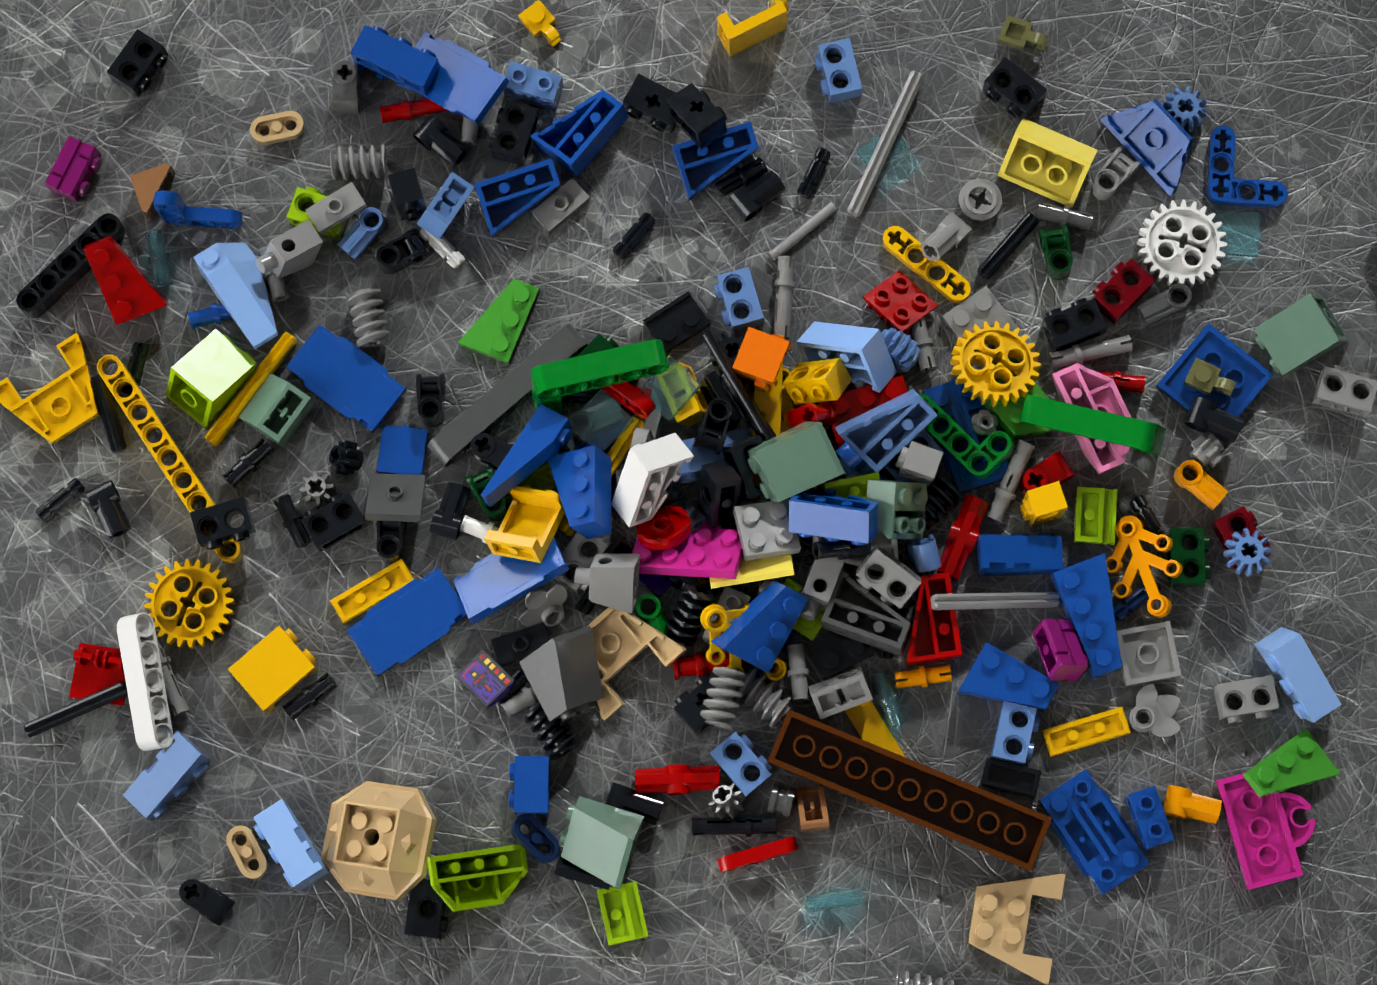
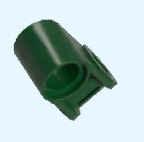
[1038,225,1073,280]
[465,465,508,521]

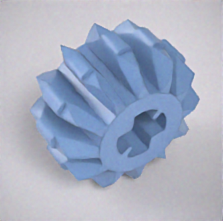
[1161,86,1208,132]
[881,328,921,373]
[1223,528,1272,577]

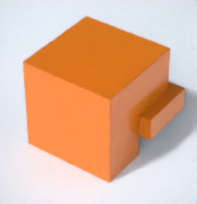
[732,327,792,394]

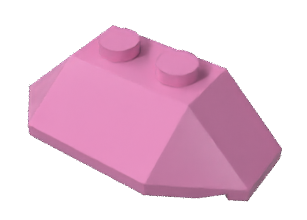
[1052,363,1132,474]

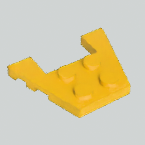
[0,333,100,445]

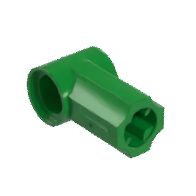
[636,594,670,636]

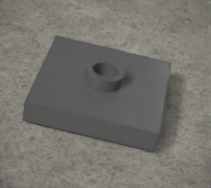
[365,474,426,522]

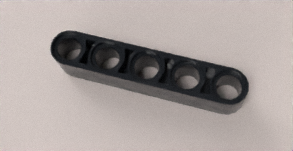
[16,213,125,318]

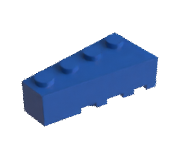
[1050,553,1122,681]

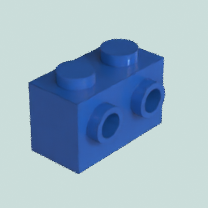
[509,756,550,815]

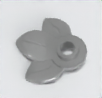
[519,583,567,627]
[1129,684,1181,737]

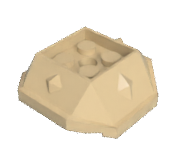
[321,781,437,901]

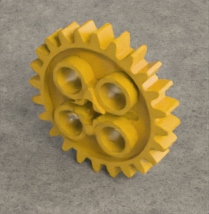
[950,321,1041,407]
[144,559,235,649]

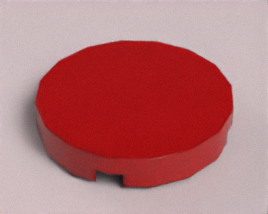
[636,505,692,550]

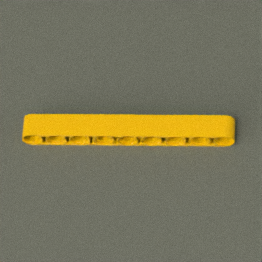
[97,355,244,564]

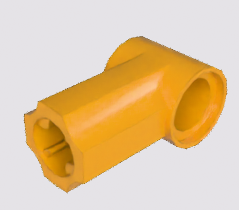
[1173,460,1229,510]
[1163,785,1222,825]

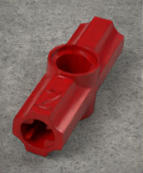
[936,495,988,581]
[635,764,720,795]

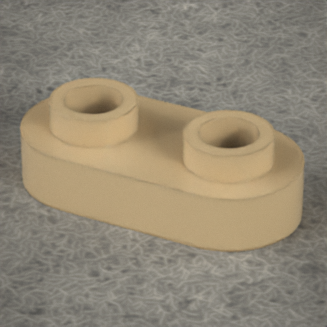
[250,111,305,145]
[226,826,268,879]

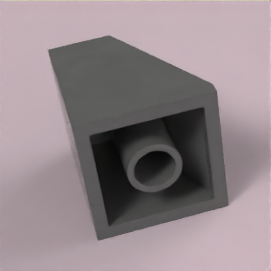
[519,626,603,721]

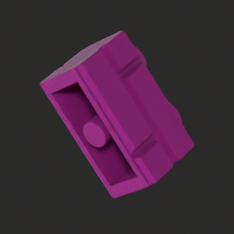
[44,136,102,202]
[1032,619,1088,681]

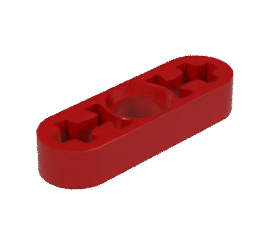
[600,382,656,419]
[716,836,799,873]

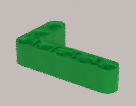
[530,339,669,415]
[1020,394,1166,456]

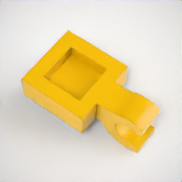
[518,0,562,47]

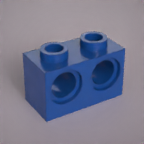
[1124,786,1174,851]

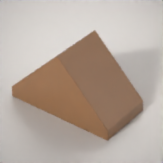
[130,163,175,220]
[796,786,830,833]

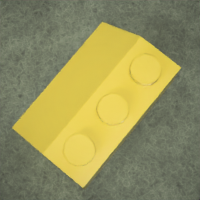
[997,118,1098,208]
[709,554,795,589]

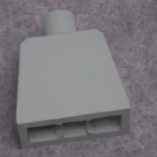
[256,220,323,278]
[574,553,640,613]
[799,557,845,621]

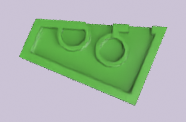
[458,278,540,364]
[1243,728,1341,798]

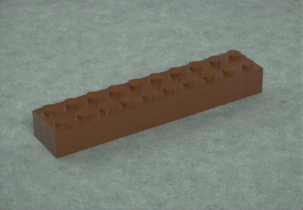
[767,710,1052,871]

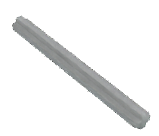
[847,70,924,217]

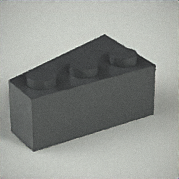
[821,570,911,657]

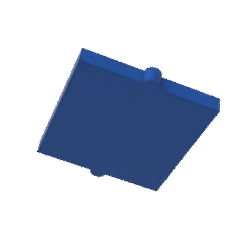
[377,425,428,475]

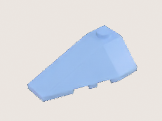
[193,243,278,349]

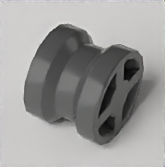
[767,784,795,817]

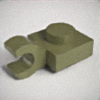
[998,15,1048,52]
[1184,358,1236,397]

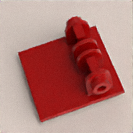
[863,270,938,335]
[69,643,126,706]

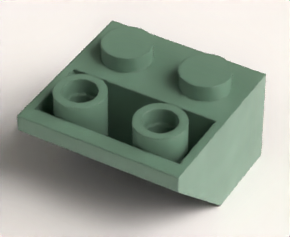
[239,373,315,449]
[867,480,928,539]

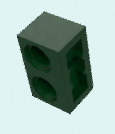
[1167,528,1210,587]

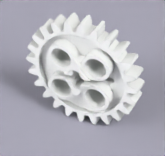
[1137,199,1227,288]

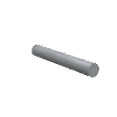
[769,202,837,261]

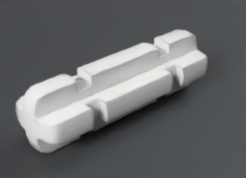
[419,228,465,268]

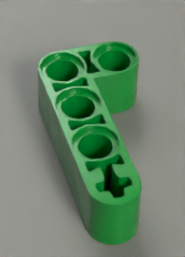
[919,394,1015,480]

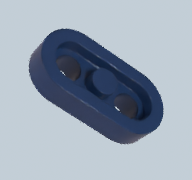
[511,814,560,864]

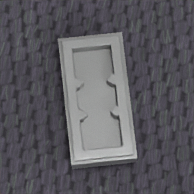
[532,178,591,234]
[305,182,367,235]

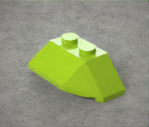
[427,844,528,912]

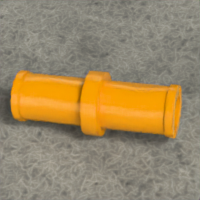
[894,664,952,690]

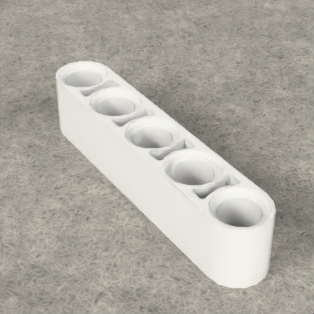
[117,613,173,751]

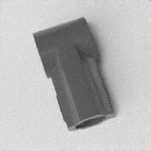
[1136,283,1192,327]

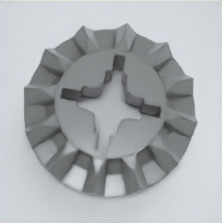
[958,179,1002,222]

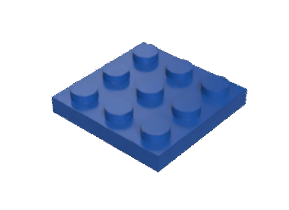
[1156,323,1273,439]

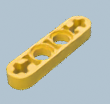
[883,226,971,304]

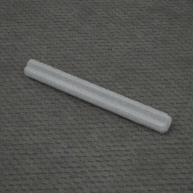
[931,592,1060,610]

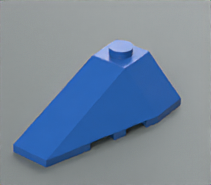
[481,404,573,507]

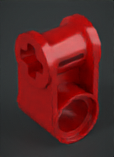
[785,402,837,429]
[1019,451,1075,495]

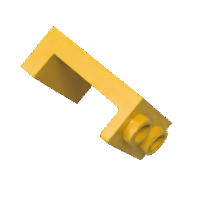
[717,0,789,57]
[484,486,565,563]
[228,626,318,714]

